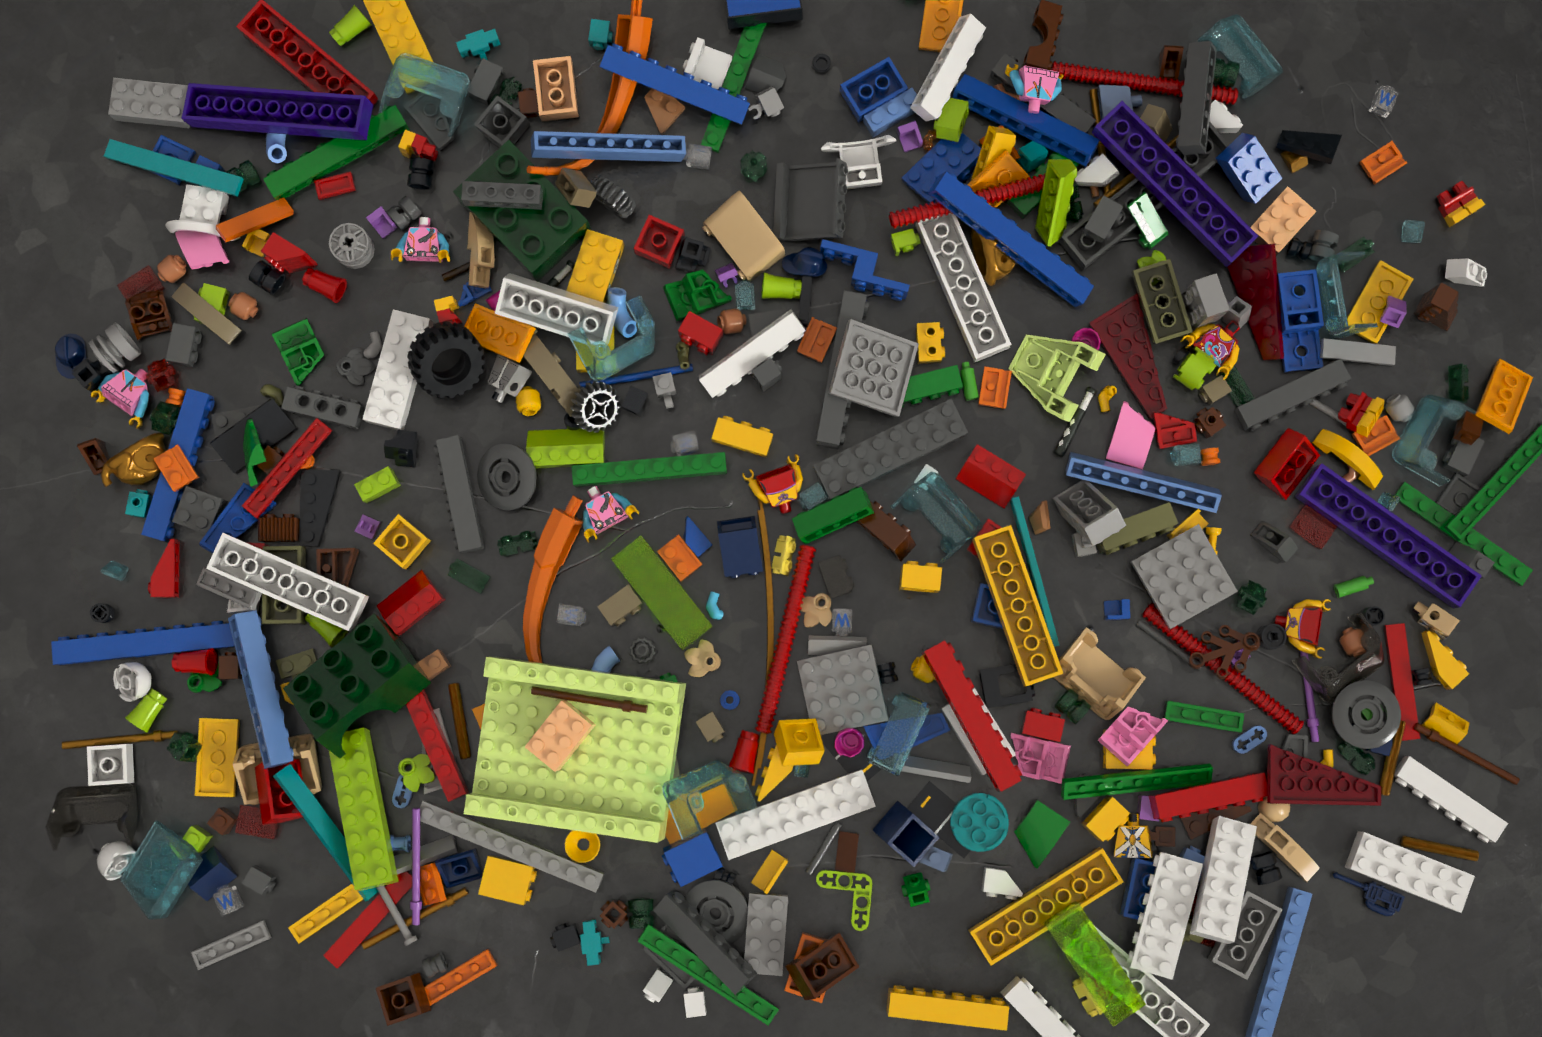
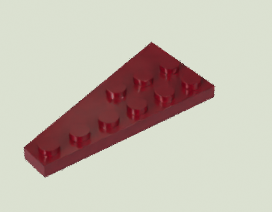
[1228,244,1284,360]
[1088,294,1167,420]
[1267,744,1381,806]

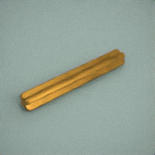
[448,683,471,759]
[1380,720,1406,796]
[1401,836,1479,861]

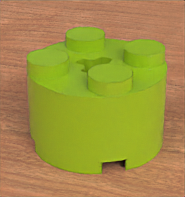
[1173,346,1216,390]

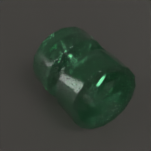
[1213,58,1240,87]
[226,159,261,193]
[1054,688,1091,724]
[628,898,655,929]

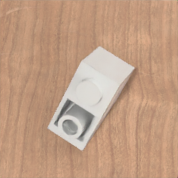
[1209,99,1243,133]
[1074,153,1119,187]
[1445,258,1487,287]
[982,867,1023,900]
[643,967,674,1003]

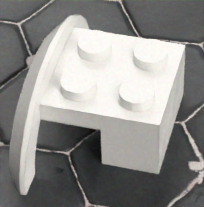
[821,135,896,189]
[165,184,240,241]

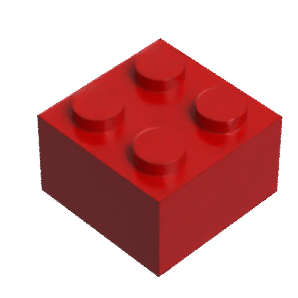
[633,215,685,268]
[678,311,724,356]

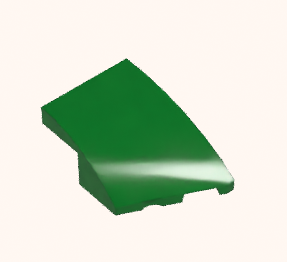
[663,270,732,321]
[271,318,324,386]
[243,418,266,486]
[1014,800,1070,869]

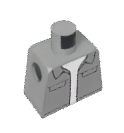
[488,355,532,403]

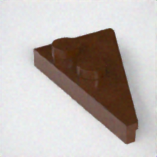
[1178,806,1252,840]

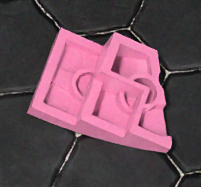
[175,231,229,270]
[1106,401,1155,470]
[1098,707,1168,766]
[1011,733,1071,784]

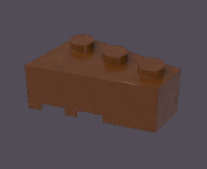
[1414,283,1458,331]
[856,501,916,562]
[316,548,359,587]

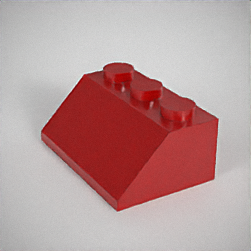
[261,232,318,273]
[1254,428,1320,500]
[956,444,1026,509]
[376,570,446,636]
[254,759,303,824]

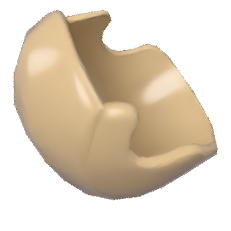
[1258,796,1291,822]

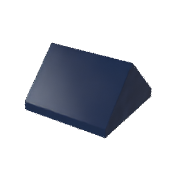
[183,846,238,901]
[435,848,483,888]

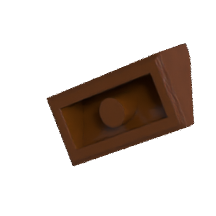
[835,831,859,873]

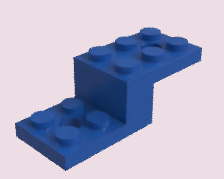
[820,239,910,301]
[1277,269,1324,373]

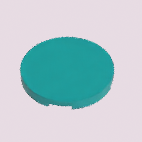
[950,793,1009,852]

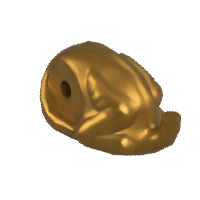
[971,228,1016,286]
[101,433,166,487]

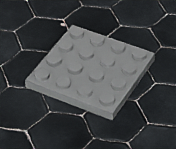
[828,319,919,417]
[1131,524,1238,629]
[797,644,889,735]

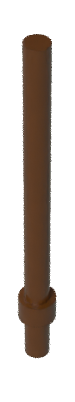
[531,687,648,713]
[1414,723,1520,785]

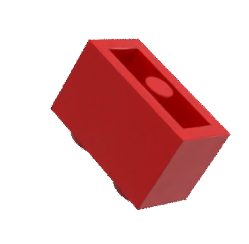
[1020,708,1065,742]

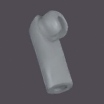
[363,331,382,359]

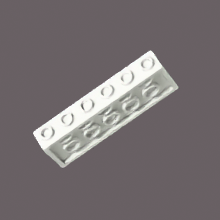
[1127,852,1203,980]

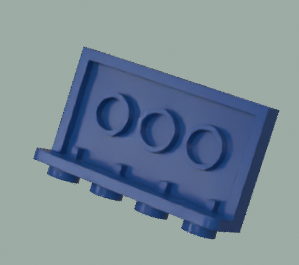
[902,133,981,204]

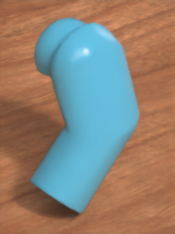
[706,591,723,620]

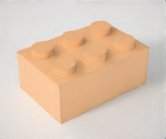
[533,56,579,122]
[1250,186,1316,255]
[525,700,596,772]

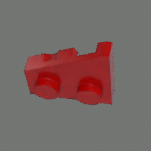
[1153,412,1197,449]

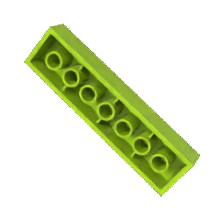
[329,727,399,891]

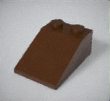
[785,933,859,1001]

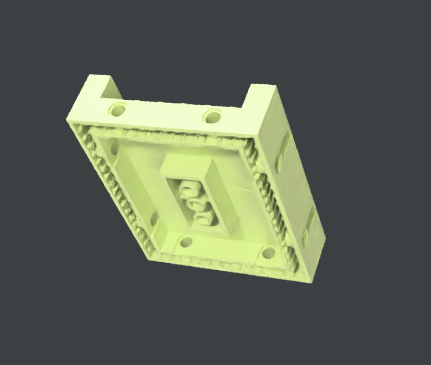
[464,657,686,843]

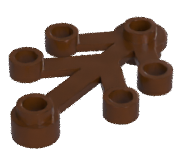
[1188,625,1261,679]

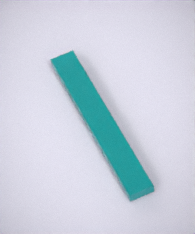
[104,139,244,197]
[1010,496,1060,647]
[273,764,378,902]

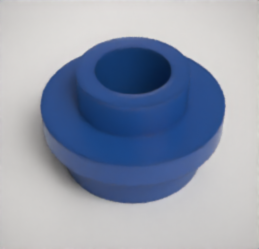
[720,690,739,710]

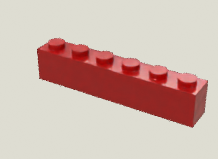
[406,689,469,802]
[1149,772,1267,822]

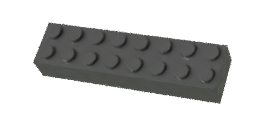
[816,291,869,450]
[813,398,968,501]

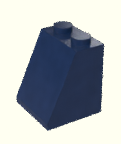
[717,516,763,578]
[873,801,940,867]

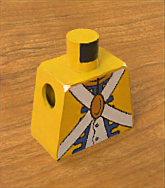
[1114,814,1153,858]

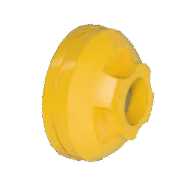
[565,830,600,863]

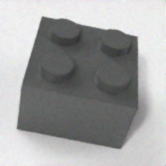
[172,486,228,534]

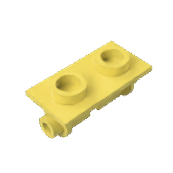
[771,535,796,576]
[1072,974,1105,1017]

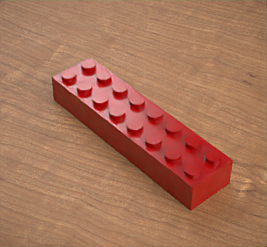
[236,0,379,106]
[922,640,1022,792]

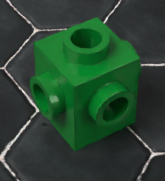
[901,872,930,907]

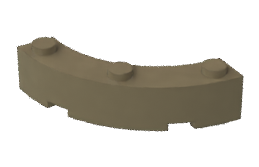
[523,325,581,417]

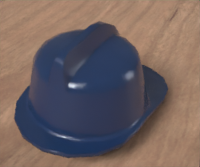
[782,247,827,276]
[55,333,86,379]

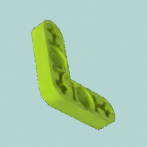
[816,870,872,931]

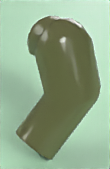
[676,342,690,370]
[260,384,284,407]

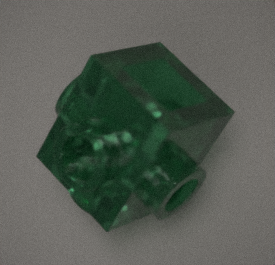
[740,150,768,182]
[150,401,178,435]
[1237,580,1267,615]
[167,732,202,762]

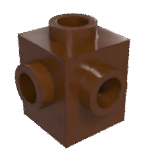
[1193,407,1227,439]
[600,899,628,929]

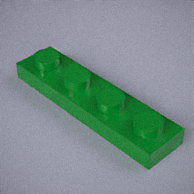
[1164,701,1245,733]

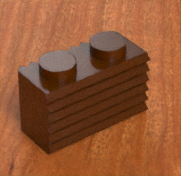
[258,514,300,542]

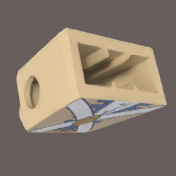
[1412,601,1460,641]

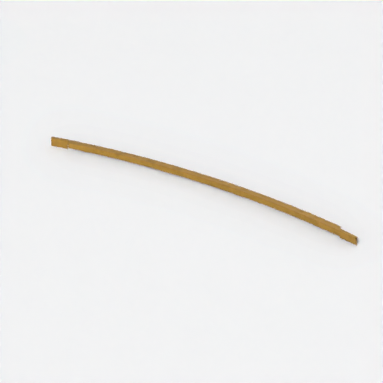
[751,498,774,786]

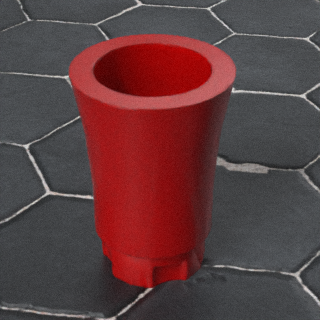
[302,268,347,303]
[172,648,218,675]
[728,730,759,774]

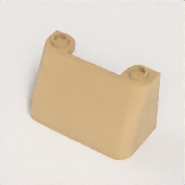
[702,191,785,283]
[1053,627,1146,720]
[233,734,322,805]

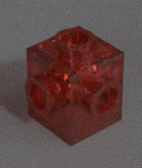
[146,358,176,392]

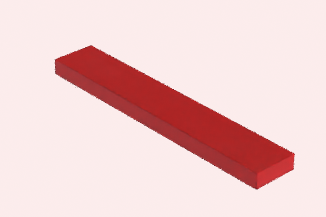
[242,418,333,519]
[1384,623,1420,741]
[323,871,412,969]

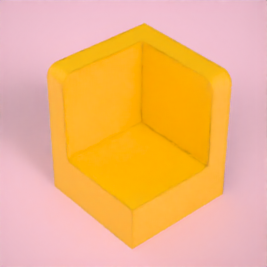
[242,229,271,257]

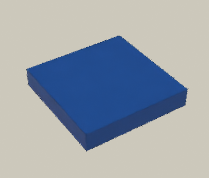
[150,135,196,185]

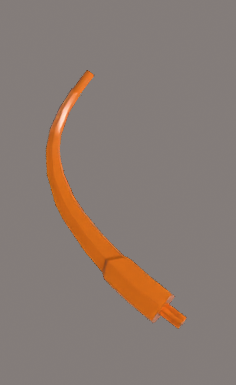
[527,0,653,176]
[523,495,583,663]

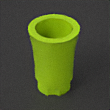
[329,5,372,46]
[761,272,802,299]
[305,613,348,648]
[125,688,167,733]

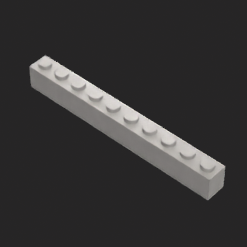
[420,800,605,893]

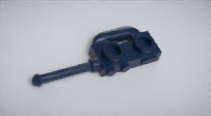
[1333,872,1405,916]

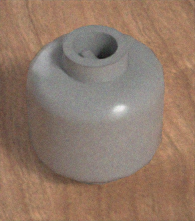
[1385,393,1414,422]

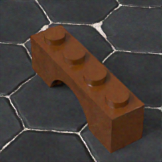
[1022,0,1064,70]

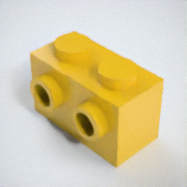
[916,322,945,364]

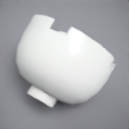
[113,662,152,702]
[97,841,138,880]

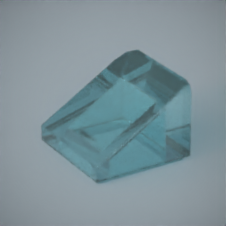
[1401,220,1425,243]
[1377,492,1401,512]
[100,561,129,581]
[793,764,810,778]

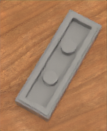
[808,635,867,655]

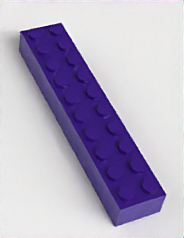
[181,83,373,140]
[1092,101,1259,267]
[1294,463,1482,609]

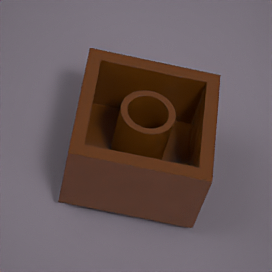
[376,972,431,1026]

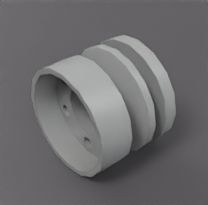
[329,223,375,269]
[89,322,141,373]

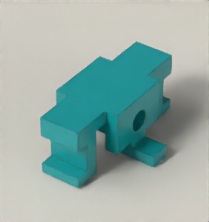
[456,29,501,60]
[580,919,610,966]

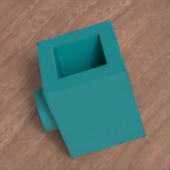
[588,19,613,50]
[1016,141,1048,173]
[125,489,153,518]

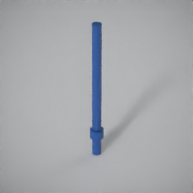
[579,364,693,388]

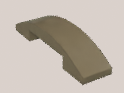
[171,282,242,345]

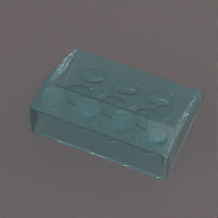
[120,821,203,920]

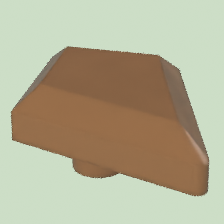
[1029,500,1051,535]

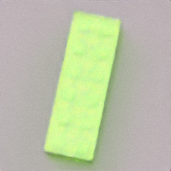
[611,535,713,651]
[1043,901,1146,1027]

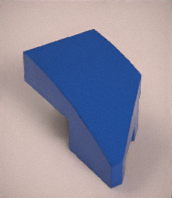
[458,282,493,307]
[683,516,712,557]

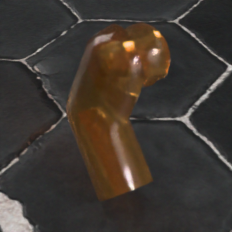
[922,130,937,151]

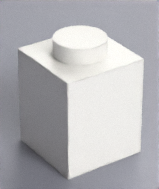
[684,987,706,1018]

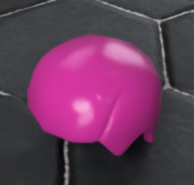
[1072,328,1101,350]
[834,728,864,757]

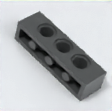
[461,181,543,210]
[281,385,364,430]

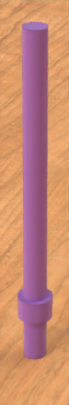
[1300,651,1319,742]
[410,808,422,925]

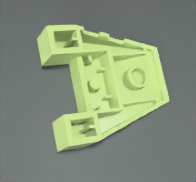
[1008,335,1106,422]

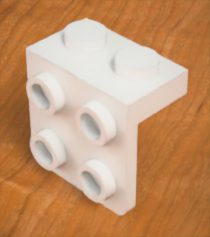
[682,37,732,90]

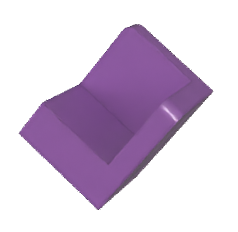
[897,121,923,152]
[366,206,398,239]
[1380,296,1407,328]
[1137,795,1159,821]

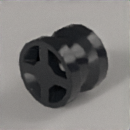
[1411,667,1434,686]

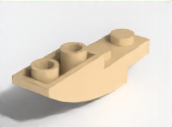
[467,212,495,289]
[1251,813,1320,883]

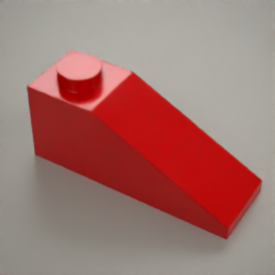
[148,539,180,598]

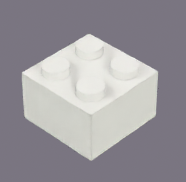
[87,744,134,786]

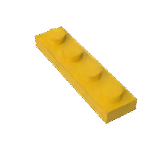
[288,884,364,944]

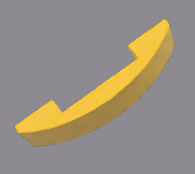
[1312,429,1383,490]

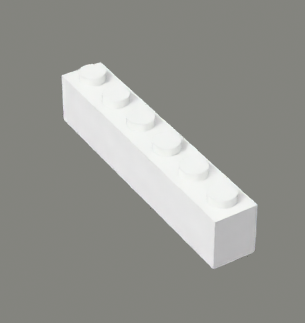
[910,14,986,121]
[699,309,806,398]
[1394,756,1508,843]

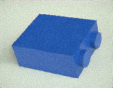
[662,828,723,887]

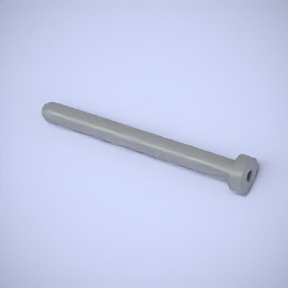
[376,886,418,946]

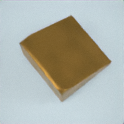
[1281,151,1308,173]

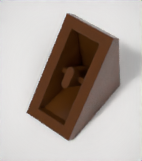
[1159,45,1184,81]
[77,438,110,475]

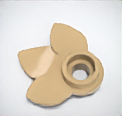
[799,593,832,627]
[684,639,721,677]

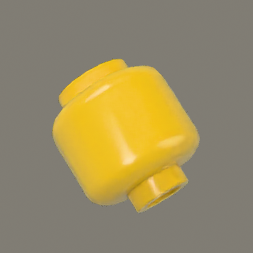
[515,386,541,416]
[911,655,936,683]

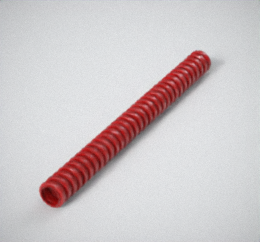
[1051,61,1238,105]
[889,173,1075,229]
[755,545,816,734]
[1142,603,1304,735]

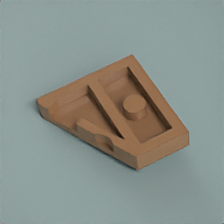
[644,88,685,135]

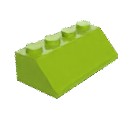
[1035,159,1077,246]
[526,428,605,469]

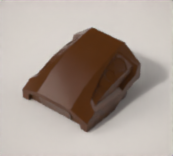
[125,290,173,340]

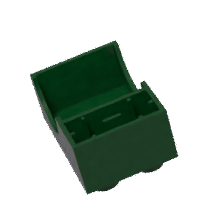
[453,140,591,282]
[283,613,431,758]

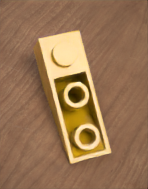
[1421,630,1469,690]
[755,745,794,802]

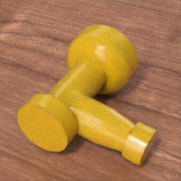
[1206,527,1222,554]

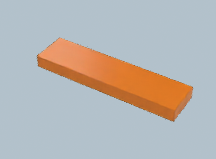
[216,198,294,243]
[424,949,498,1006]

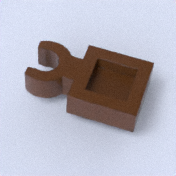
[1149,826,1176,847]

